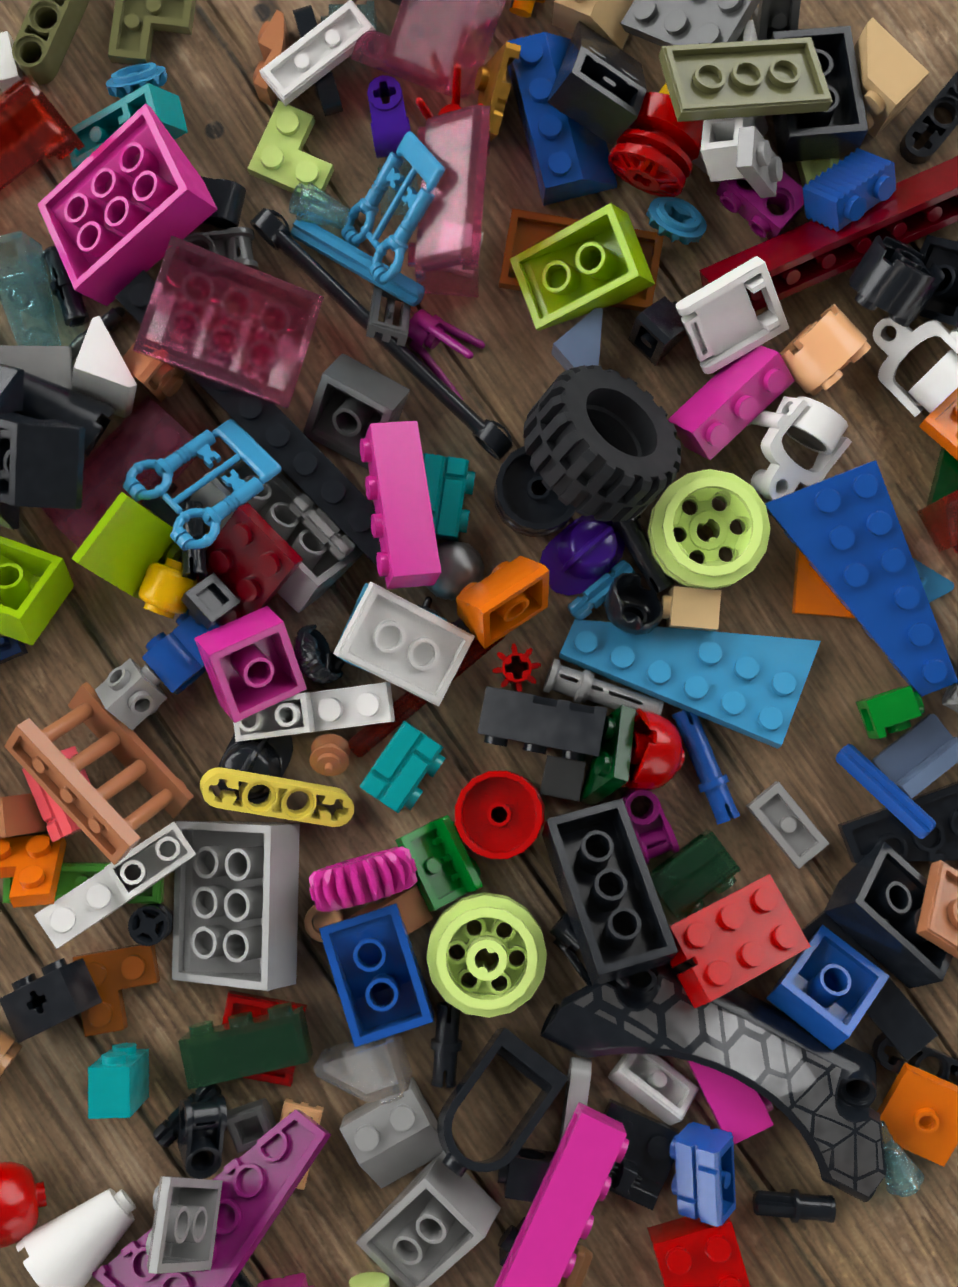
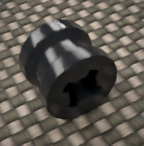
[128,903,173,946]

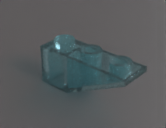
[0,230,61,346]

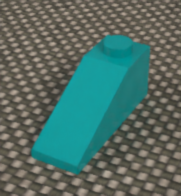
[64,83,188,169]

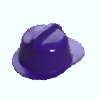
[539,515,625,596]

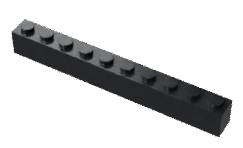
[115,270,381,567]

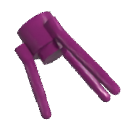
[408,309,485,400]

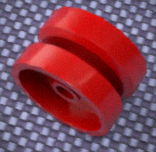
[455,771,545,859]

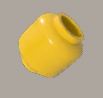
[138,557,197,619]

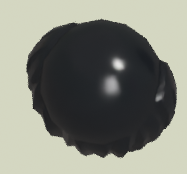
[294,624,345,684]

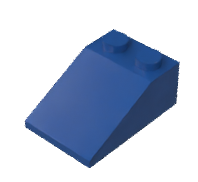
[319,903,435,1047]

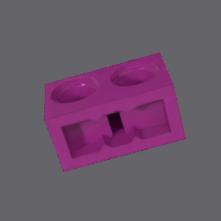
[716,171,804,239]

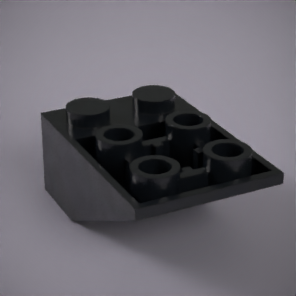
[547,21,647,145]

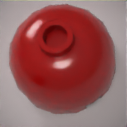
[621,709,685,790]
[0,1162,47,1248]

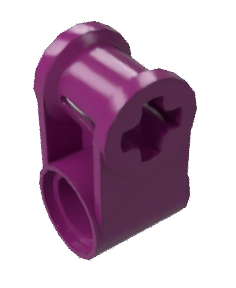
[621,788,680,865]

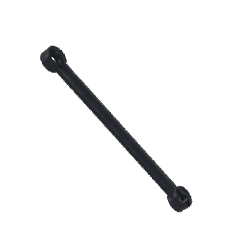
[250,208,513,461]

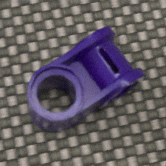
[367,75,411,159]

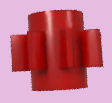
[492,643,541,692]

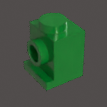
[856,686,925,739]

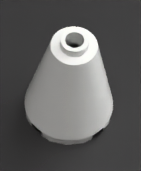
[16,1188,136,1287]

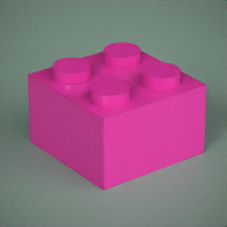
[194,606,307,723]

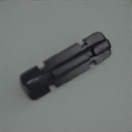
[153,1078,222,1148]

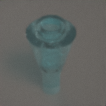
[881,1120,925,1197]

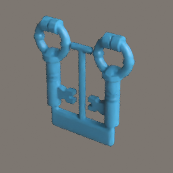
[341,131,445,285]
[123,419,282,551]

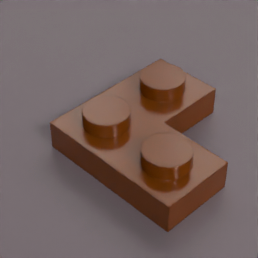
[72,944,160,1037]

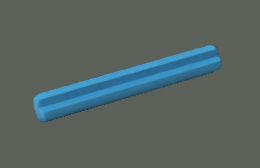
[291,218,425,307]

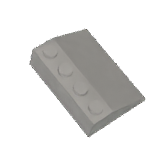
[172,821,300,991]

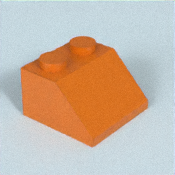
[456,555,549,649]

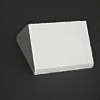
[71,316,137,418]

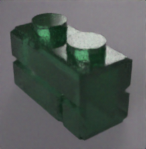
[649,829,741,918]

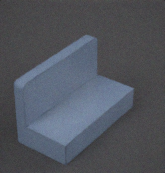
[872,714,958,799]

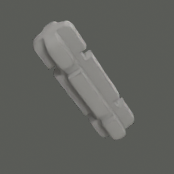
[289,493,355,561]

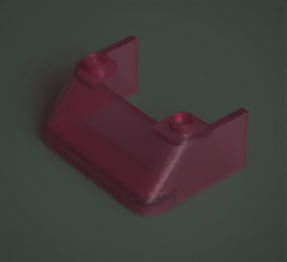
[408,105,491,297]

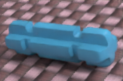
[567,560,635,621]

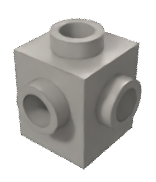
[95,658,167,730]

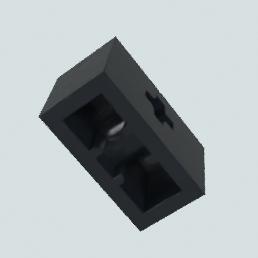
[0,958,102,1043]

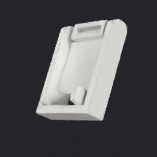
[676,256,789,374]

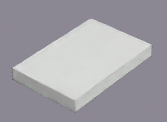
[333,581,475,707]

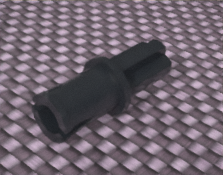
[180,500,208,581]
[752,1189,836,1223]

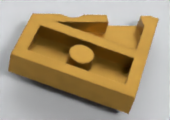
[470,41,521,146]

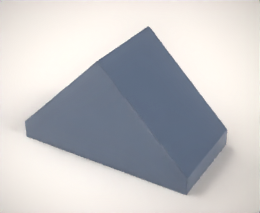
[551,308,603,371]

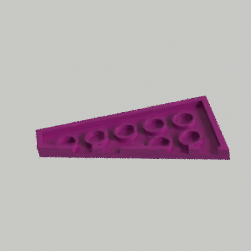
[92,1109,332,1287]

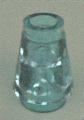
[289,183,350,230]

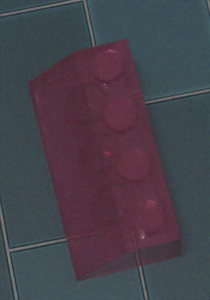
[42,396,198,548]

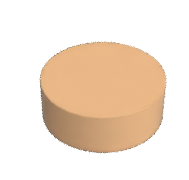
[304,904,345,942]

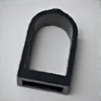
[437,1027,568,1178]

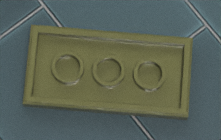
[658,37,833,122]

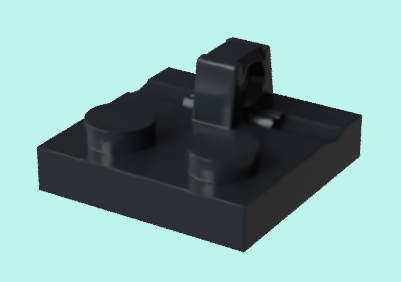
[604,1099,681,1210]

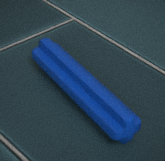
[835,744,936,839]

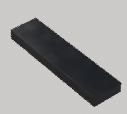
[801,911,938,1061]

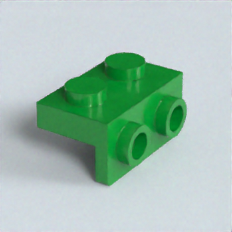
[395,815,483,912]

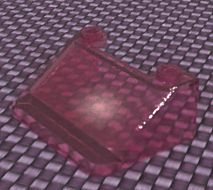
[351,0,506,98]

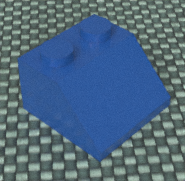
[766,924,889,1051]

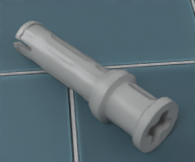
[543,658,664,716]

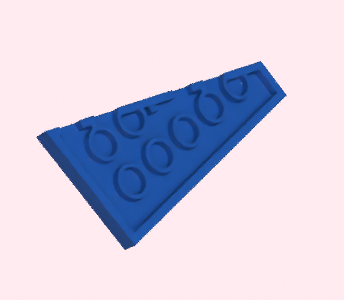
[765,460,958,697]

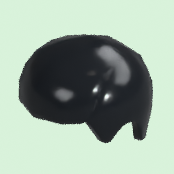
[604,573,663,635]

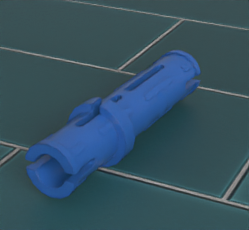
[671,710,740,825]

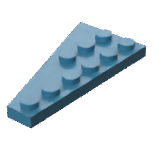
[559,619,821,749]

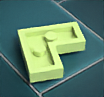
[247,101,334,204]

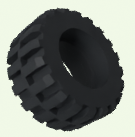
[524,365,681,522]

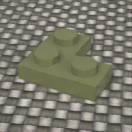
[108,0,196,65]

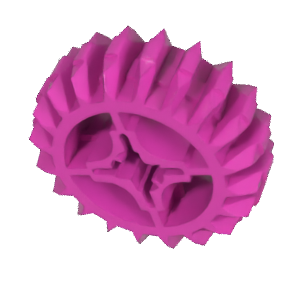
[308,846,418,912]

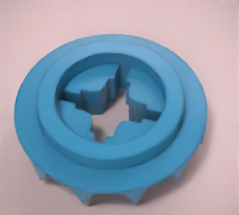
[105,62,167,98]
[646,197,707,245]

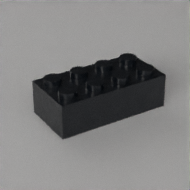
[542,798,678,987]

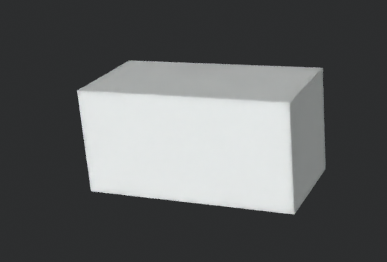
[0,31,26,92]

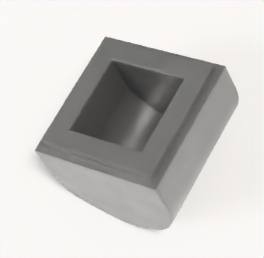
[227,1098,276,1153]

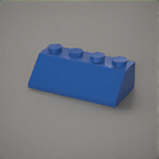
[507,32,617,206]

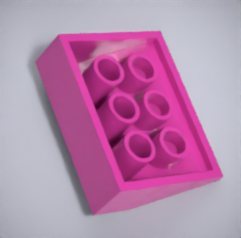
[37,103,218,306]

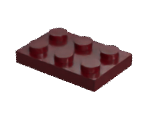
[196,502,304,625]

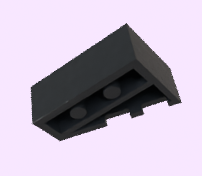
[478,686,607,762]

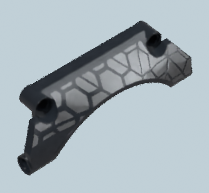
[540,962,886,1202]

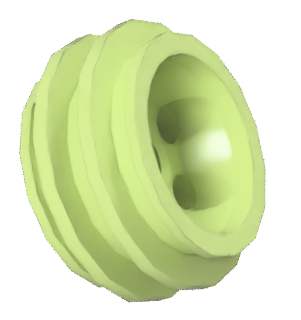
[647,469,771,589]
[426,892,547,1018]

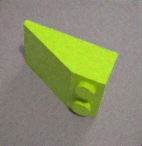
[510,203,655,331]
[71,491,182,600]
[0,536,74,646]

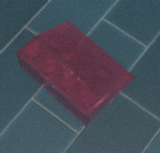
[133,235,324,409]

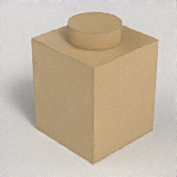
[661,586,721,631]

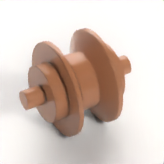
[309,734,350,776]

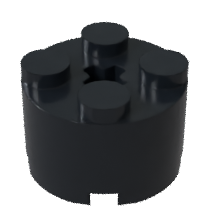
[849,235,945,327]

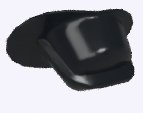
[218,733,293,804]

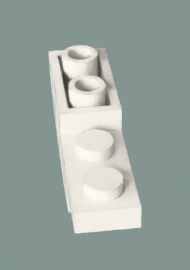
[233,682,395,742]
[34,822,196,949]

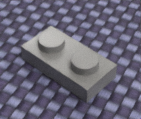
[736,126,783,198]
[746,781,830,869]

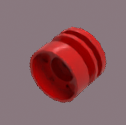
[608,92,704,197]

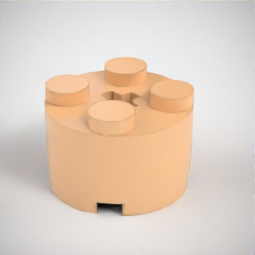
[780,304,871,397]

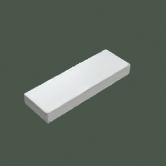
[259,0,376,106]

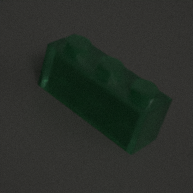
[178,1003,313,1090]

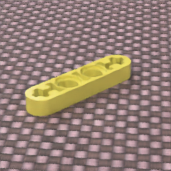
[200,767,354,827]

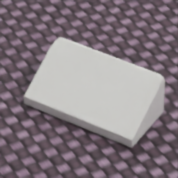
[608,1053,699,1125]

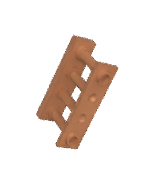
[4,682,194,865]

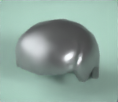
[426,541,485,601]

